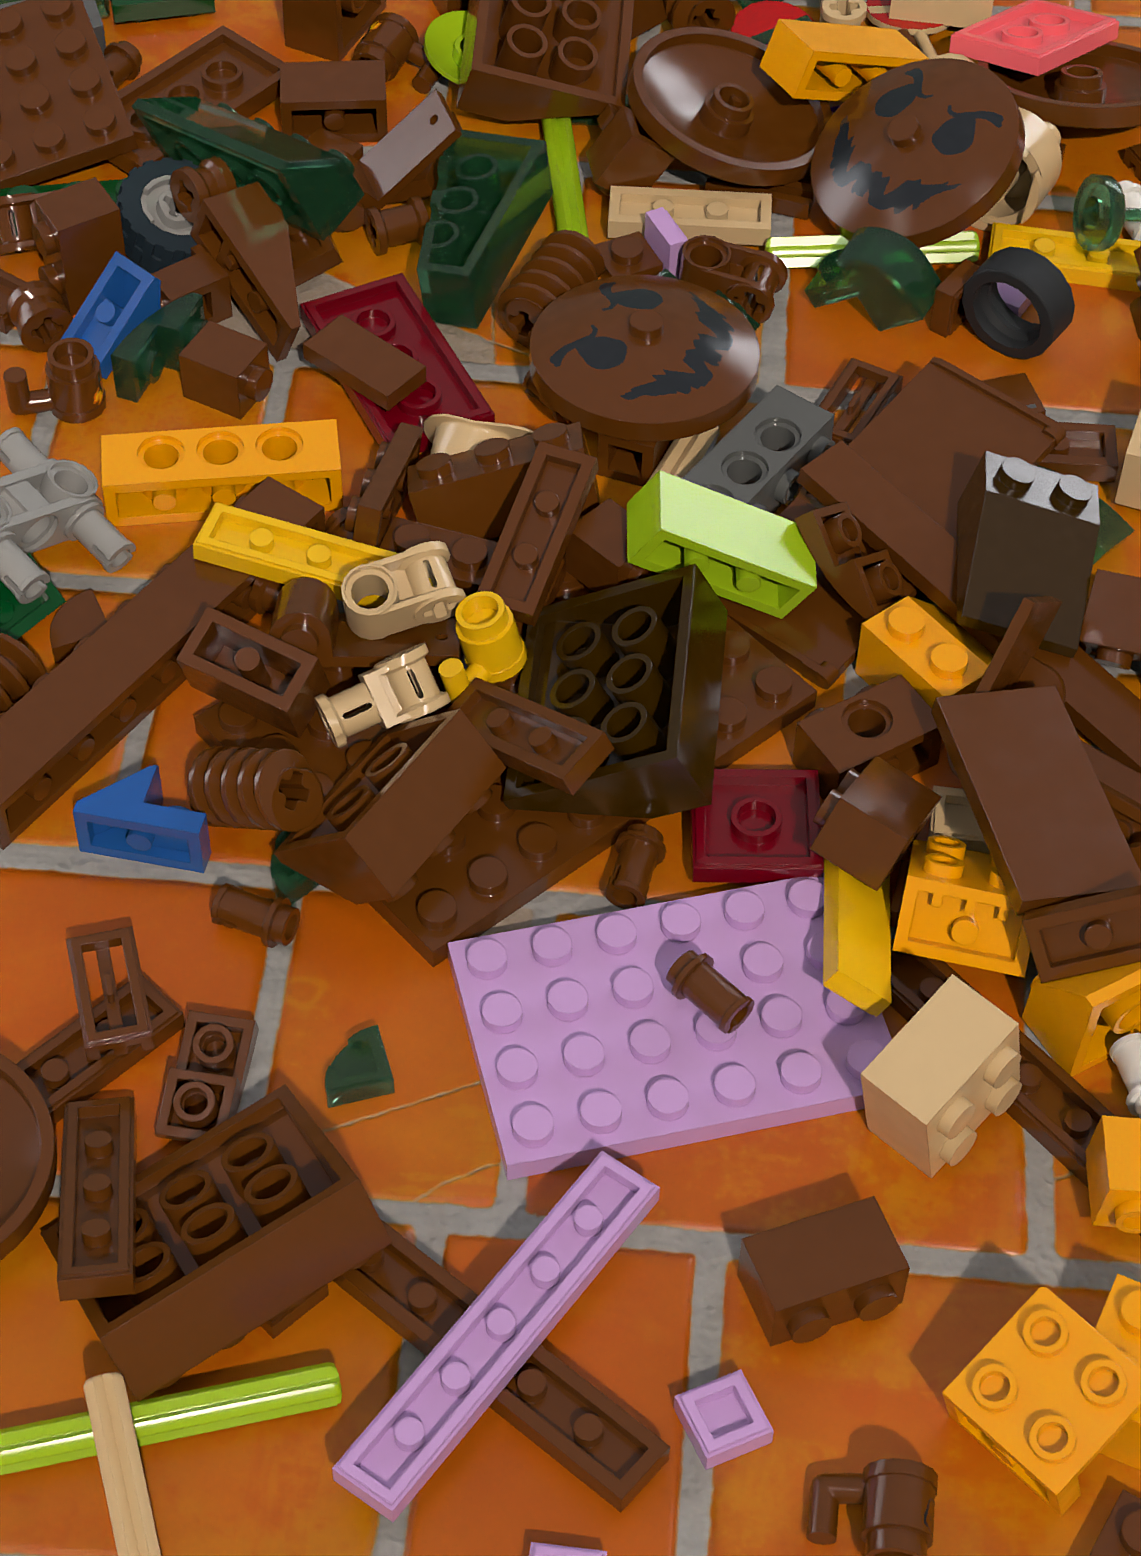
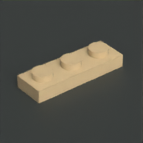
[608,186,772,246]

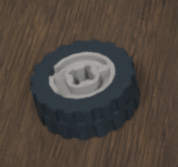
[116,158,199,274]

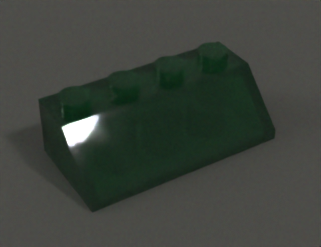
[132,96,365,241]

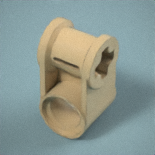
[341,541,466,640]

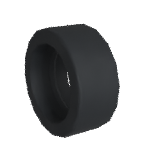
[962,247,1075,359]

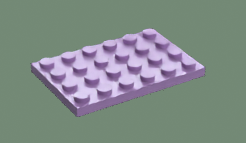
[447,874,892,1181]

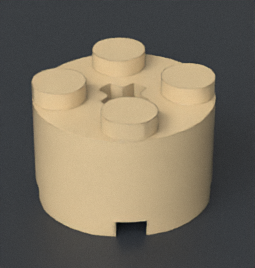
[971,107,1062,232]

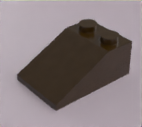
[957,451,1100,658]

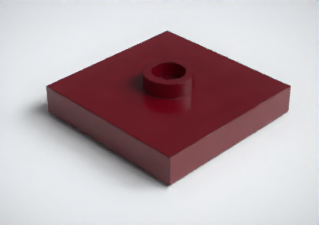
[691,769,824,883]

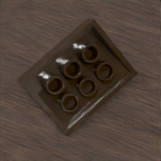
[503,564,728,819]

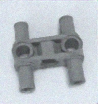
[0,427,136,604]

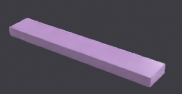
[332,1151,660,1522]

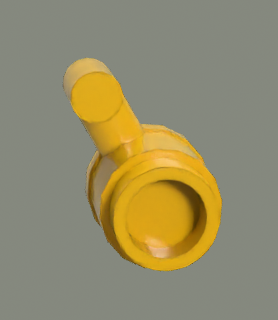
[438,591,527,704]

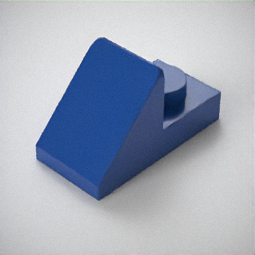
[60,251,161,379]
[73,765,211,873]

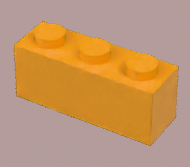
[759,19,929,102]

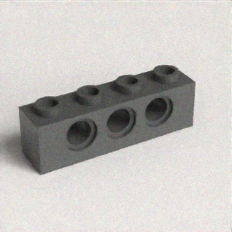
[682,385,836,513]

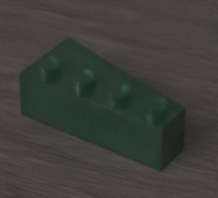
[417,130,553,329]

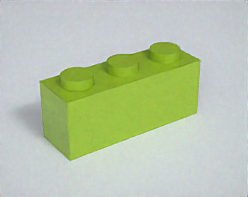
[627,470,817,619]

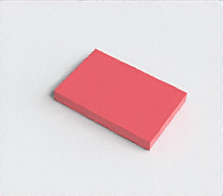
[949,0,1120,76]

